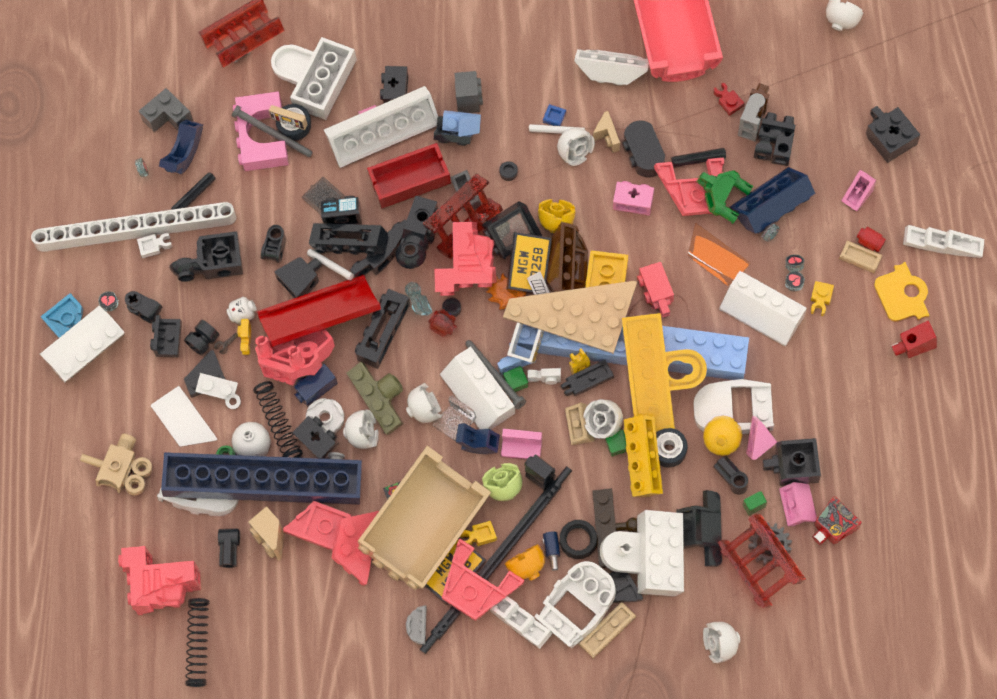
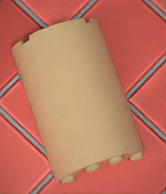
[358,446,491,590]

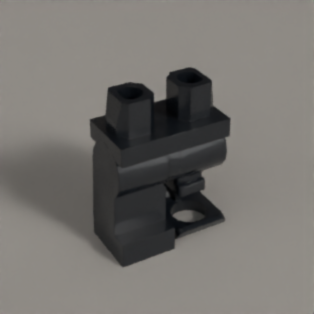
[754,112,796,166]

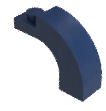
[159,119,203,174]

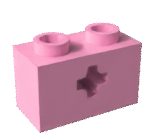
[613,181,654,216]

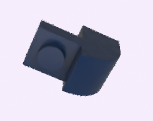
[456,423,500,454]

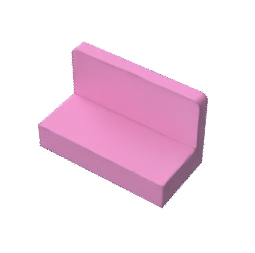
[501,429,542,459]
[779,482,817,527]

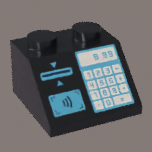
[321,196,362,224]

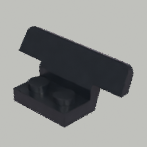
[676,490,722,567]

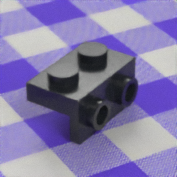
[433,116,473,146]
[150,315,182,357]

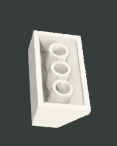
[719,271,807,347]
[40,306,125,383]
[440,347,515,429]

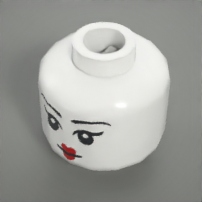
[227,297,257,324]

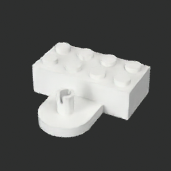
[271,37,357,120]
[600,510,684,596]

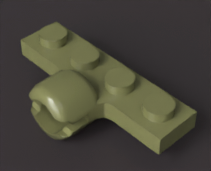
[347,362,404,435]

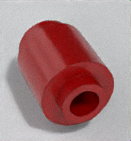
[857,226,886,252]

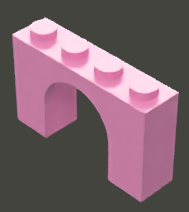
[233,92,289,171]

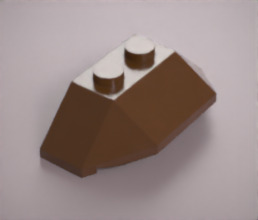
[547,221,588,292]

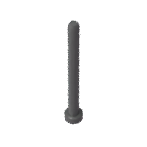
[231,105,313,157]
[465,340,526,409]

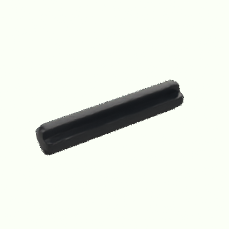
[671,148,726,167]
[171,172,216,210]

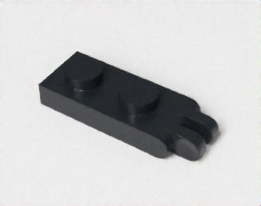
[560,359,614,396]

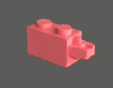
[637,262,674,318]

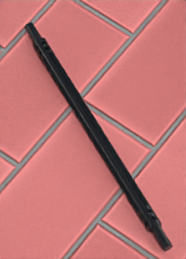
[419,466,572,655]

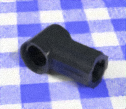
[714,456,748,495]
[218,528,240,568]

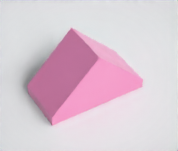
[841,170,876,211]
[746,416,777,460]

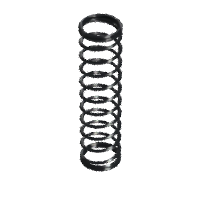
[253,381,303,458]
[185,598,210,687]

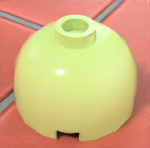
[482,463,522,501]

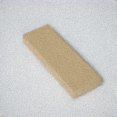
[579,602,636,659]

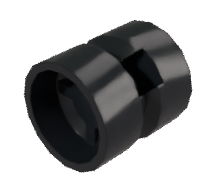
[184,320,220,356]

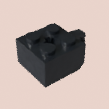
[866,106,920,163]
[762,438,821,486]

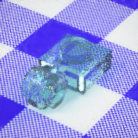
[405,282,433,316]

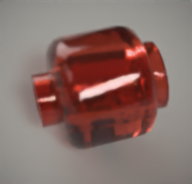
[428,309,457,337]

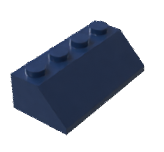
[729,167,816,234]

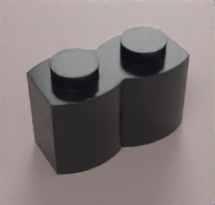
[524,454,556,490]

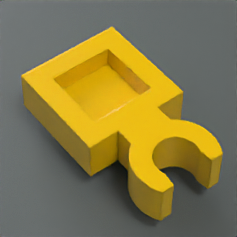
[811,281,834,316]
[237,319,251,355]
[569,348,591,374]
[460,521,497,546]

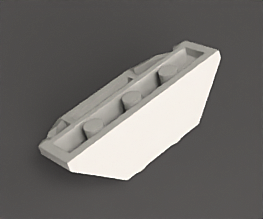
[574,49,649,85]

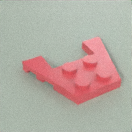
[654,158,724,216]
[442,538,524,621]

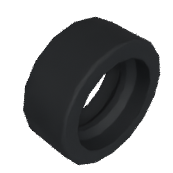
[560,520,597,559]

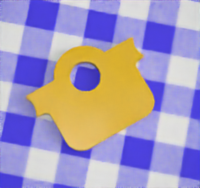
[874,262,929,322]

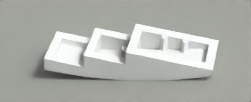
[903,225,984,258]
[490,596,552,649]

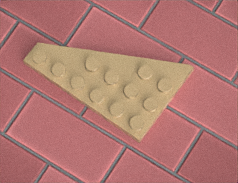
[503,281,637,354]

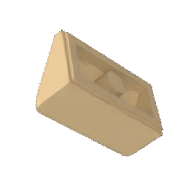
[565,403,595,445]

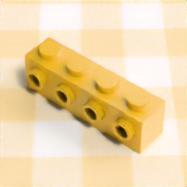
[624,415,663,498]

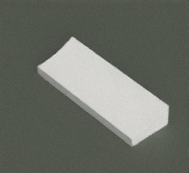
[324,86,438,168]

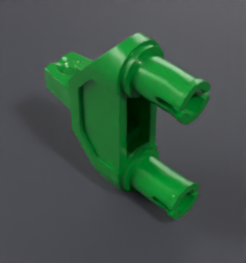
[696,170,753,224]

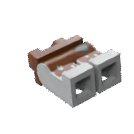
[738,83,770,142]

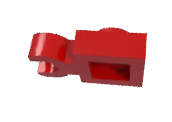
[713,82,745,116]

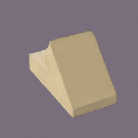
[593,111,620,153]

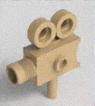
[80,434,152,496]

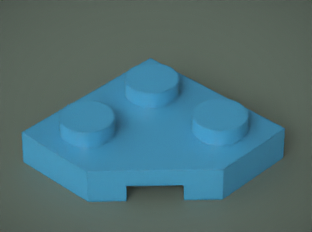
[41,293,83,338]

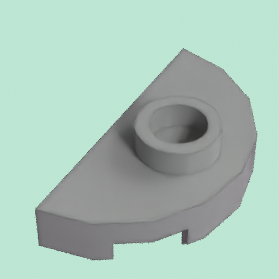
[406,605,427,646]

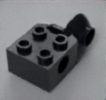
[395,196,441,269]
[169,231,244,282]

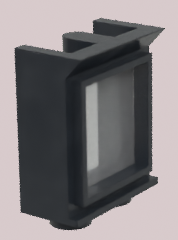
[481,201,543,260]

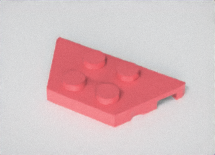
[283,501,351,551]
[331,511,379,586]

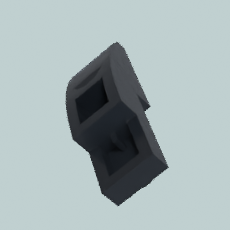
[350,219,406,278]

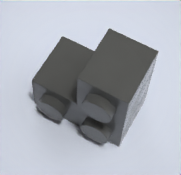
[454,71,483,113]
[139,88,193,132]

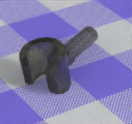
[214,333,238,354]

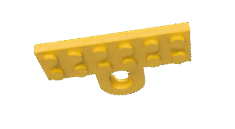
[622,313,707,432]

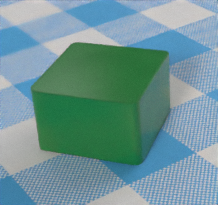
[503,366,528,392]
[605,429,627,457]
[742,491,767,516]

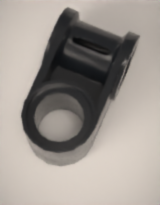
[261,225,286,263]
[125,291,163,324]

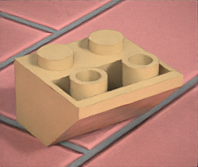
[249,507,284,561]

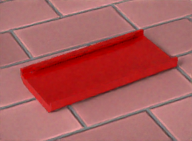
[257,275,381,347]

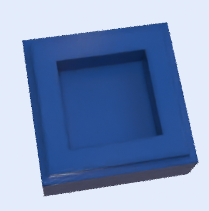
[543,104,566,126]

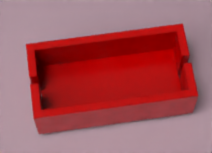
[367,143,451,209]

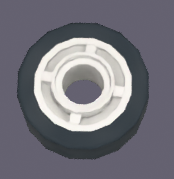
[276,104,311,141]
[656,428,688,467]

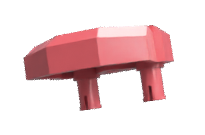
[255,329,335,385]

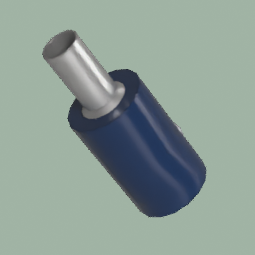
[543,531,560,571]

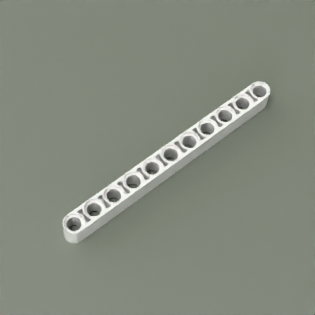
[31,202,236,252]

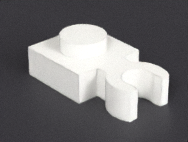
[137,233,173,258]
[528,368,561,385]

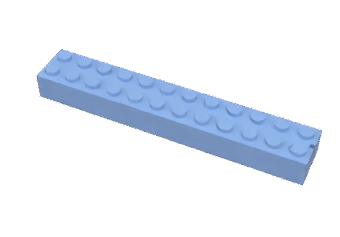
[517,325,749,380]

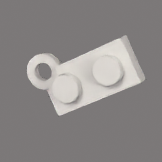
[195,373,241,409]

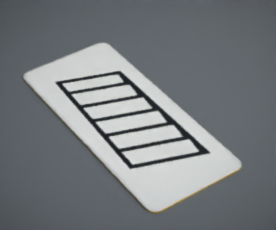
[527,272,550,295]

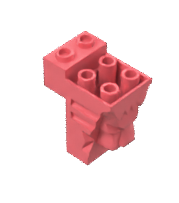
[435,222,497,296]
[118,546,201,615]

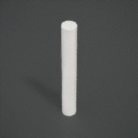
[529,124,585,134]
[307,249,354,280]

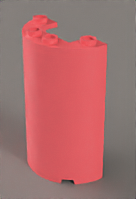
[633,0,723,82]

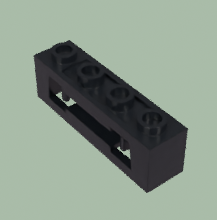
[309,223,388,256]
[355,289,410,369]

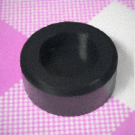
[499,161,518,181]
[442,298,461,318]

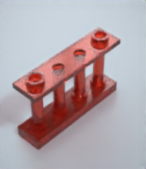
[198,0,285,68]
[423,173,503,259]
[718,514,806,608]

